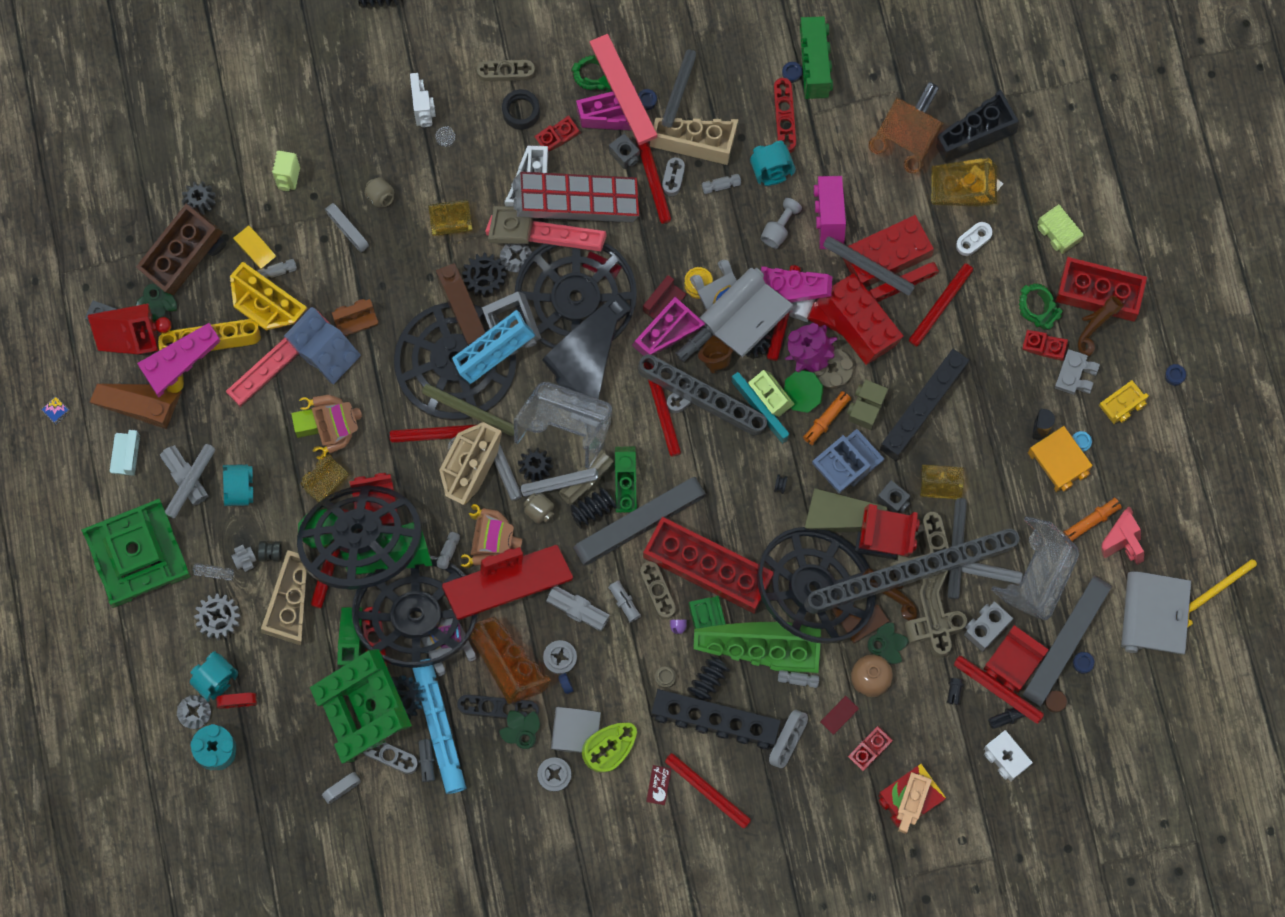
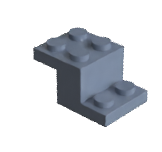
[284,307,361,385]
[812,429,884,494]

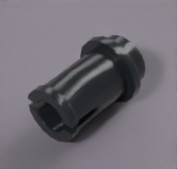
[946,678,965,705]

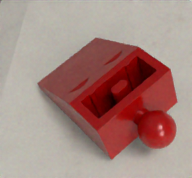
[88,304,172,354]

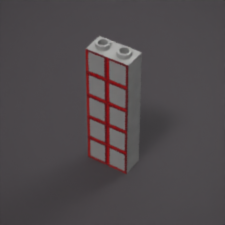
[512,172,639,222]

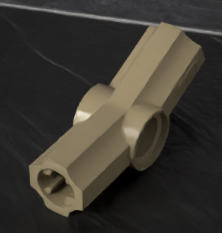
[559,450,615,505]

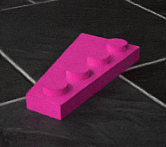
[761,266,832,303]
[137,323,220,398]

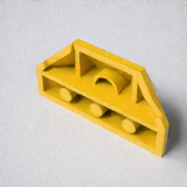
[230,262,307,330]

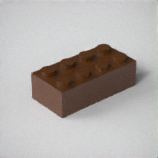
[136,204,223,295]

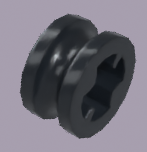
[774,474,788,494]

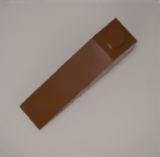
[436,263,485,346]

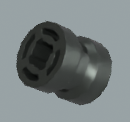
[258,541,282,562]

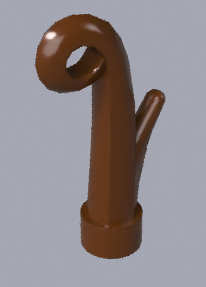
[1078,295,1123,356]
[862,568,918,621]

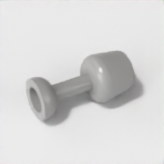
[761,198,802,249]

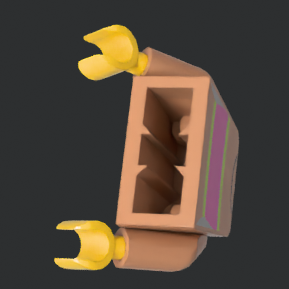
[299,395,362,459]
[461,504,522,568]

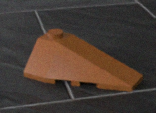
[90,384,182,429]

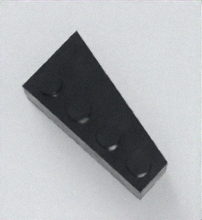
[936,89,1019,163]

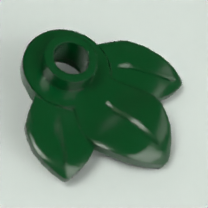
[136,283,177,322]
[867,623,909,664]
[499,710,540,749]

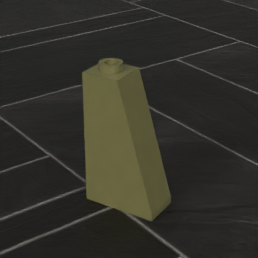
[805,489,887,533]

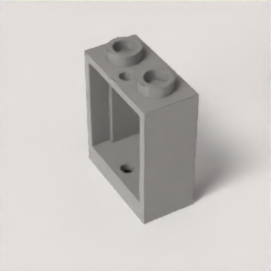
[482,291,542,356]

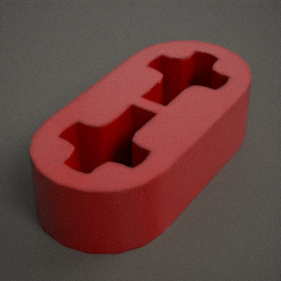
[216,693,257,709]

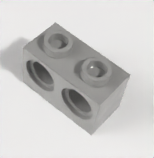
[964,601,1013,652]

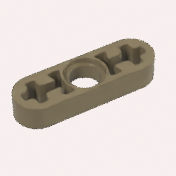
[477,60,535,81]
[640,561,675,619]

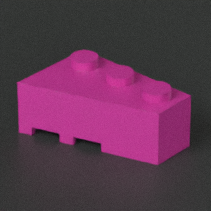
[576,86,635,130]
[632,297,705,356]

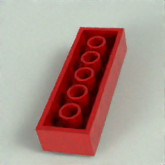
[643,517,774,614]

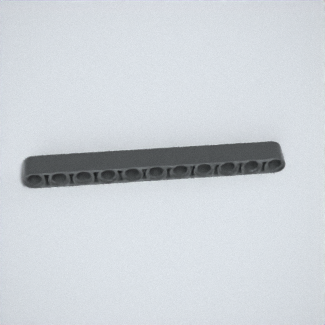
[804,529,1019,614]

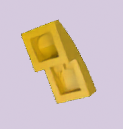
[233,225,276,269]

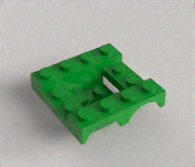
[81,499,191,608]
[310,649,412,764]

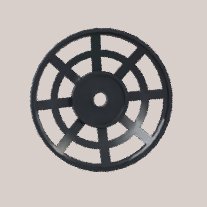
[514,242,637,349]
[394,302,517,421]
[297,485,422,590]
[757,527,876,644]
[352,556,478,668]

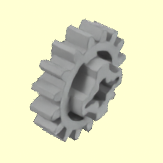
[194,594,241,640]

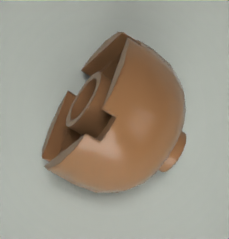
[851,654,893,697]

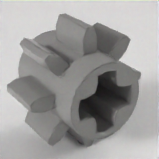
[231,545,257,572]

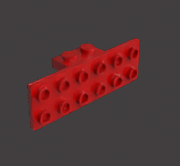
[442,545,573,620]

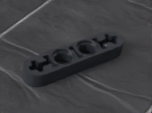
[457,695,539,719]

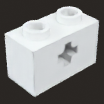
[984,730,1033,782]

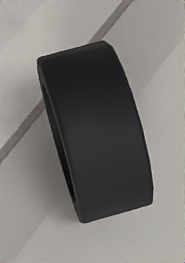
[502,89,540,130]

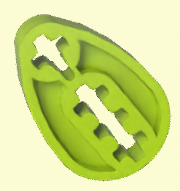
[582,723,637,773]

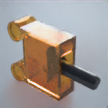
[868,82,944,173]

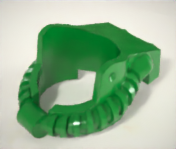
[571,54,612,92]
[1019,283,1063,330]

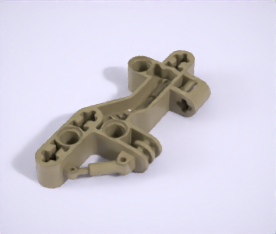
[890,512,967,658]

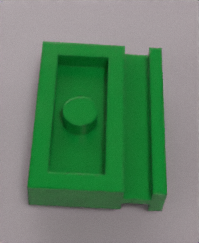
[688,596,726,629]

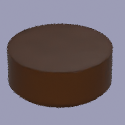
[1045,691,1067,713]

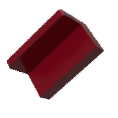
[643,275,686,319]

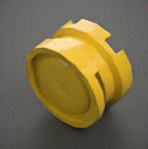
[684,267,713,299]

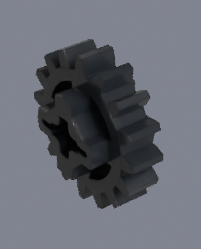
[462,253,507,297]
[392,675,424,720]

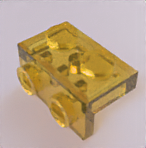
[428,200,472,236]
[301,454,349,503]
[920,464,964,499]

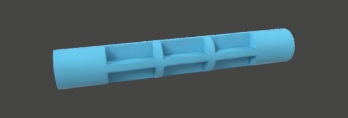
[412,659,466,794]

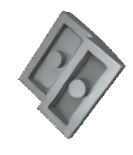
[551,707,601,755]

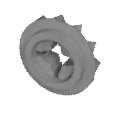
[500,243,532,272]
[543,640,577,674]
[177,695,211,729]
[537,757,571,791]

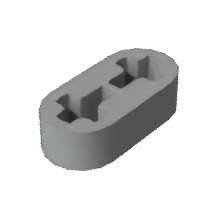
[662,157,685,196]
[667,383,701,413]
[322,772,361,804]

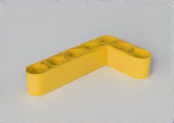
[158,319,261,393]

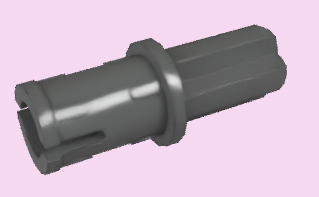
[675,327,712,363]
[418,739,435,782]

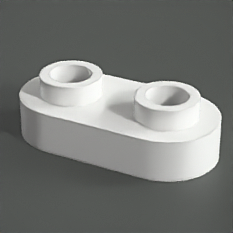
[956,222,992,256]

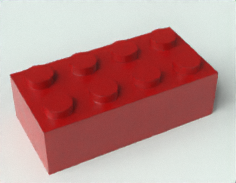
[843,215,934,288]
[1055,257,1147,322]
[817,273,904,365]

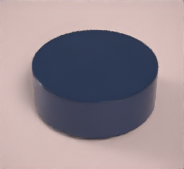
[782,62,802,83]
[638,89,657,110]
[1165,364,1186,386]
[1073,652,1095,674]
[558,672,574,694]

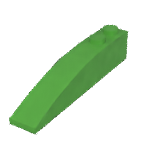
[694,622,821,673]

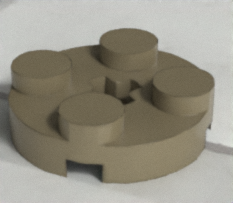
[814,348,853,389]

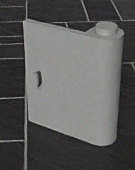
[699,268,794,358]
[1121,572,1191,655]

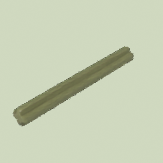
[422,384,517,436]

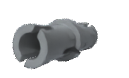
[608,580,641,623]

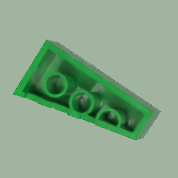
[800,16,833,99]
[341,522,432,574]

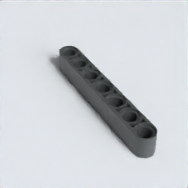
[638,355,767,436]
[573,477,707,566]
[1022,575,1112,707]

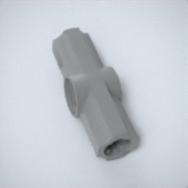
[160,445,209,506]
[546,586,610,631]

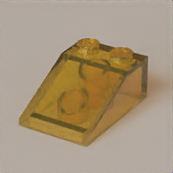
[931,157,997,206]

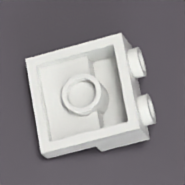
[410,73,436,127]

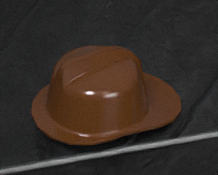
[698,335,734,374]

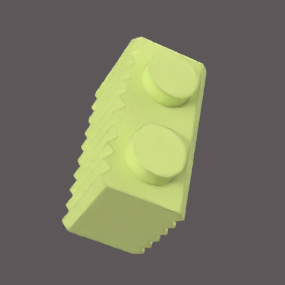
[272,151,300,191]
[1038,204,1084,254]

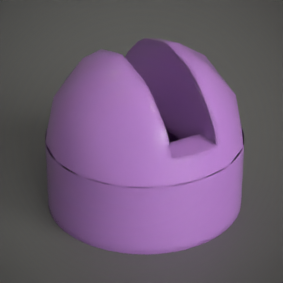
[670,620,687,634]

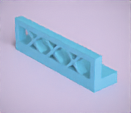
[452,310,535,384]

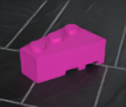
[814,176,846,249]

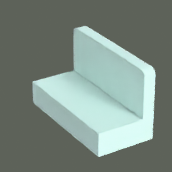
[110,430,140,476]

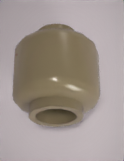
[364,178,395,208]
[524,493,554,524]

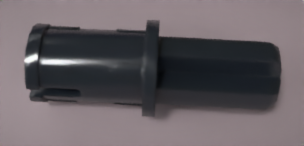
[988,708,1026,729]

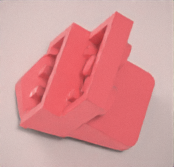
[1101,507,1144,565]

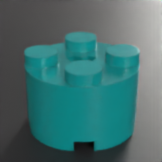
[750,140,796,186]
[223,464,253,506]
[190,651,238,702]
[190,724,236,770]

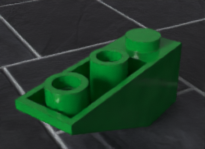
[615,446,637,513]
[337,607,363,669]

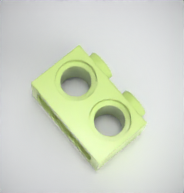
[748,370,794,417]

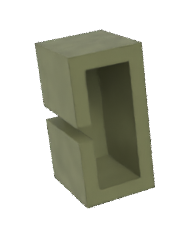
[847,379,888,430]

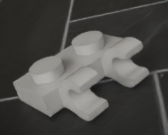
[1055,349,1100,395]

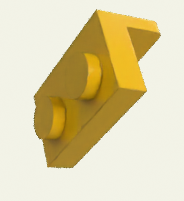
[1099,380,1149,424]

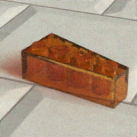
[471,616,552,704]

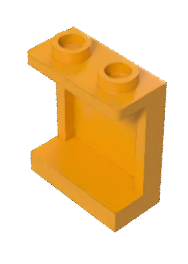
[1028,426,1093,492]

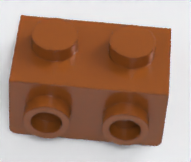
[332,299,378,337]

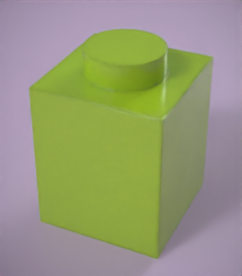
[291,409,319,438]

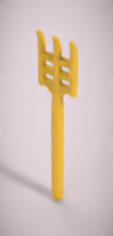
[1176,559,1257,628]

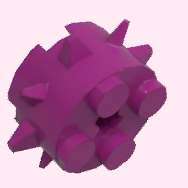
[785,323,837,372]

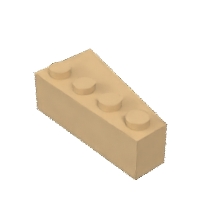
[650,118,738,165]
[261,550,308,645]

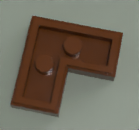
[831,604,889,644]

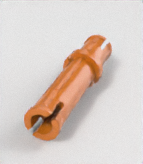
[803,391,851,445]
[1063,498,1122,542]

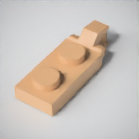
[897,772,932,834]

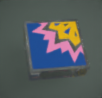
[41,396,71,425]

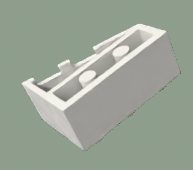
[505,146,548,207]

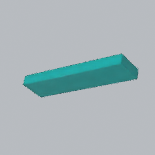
[731,372,789,444]

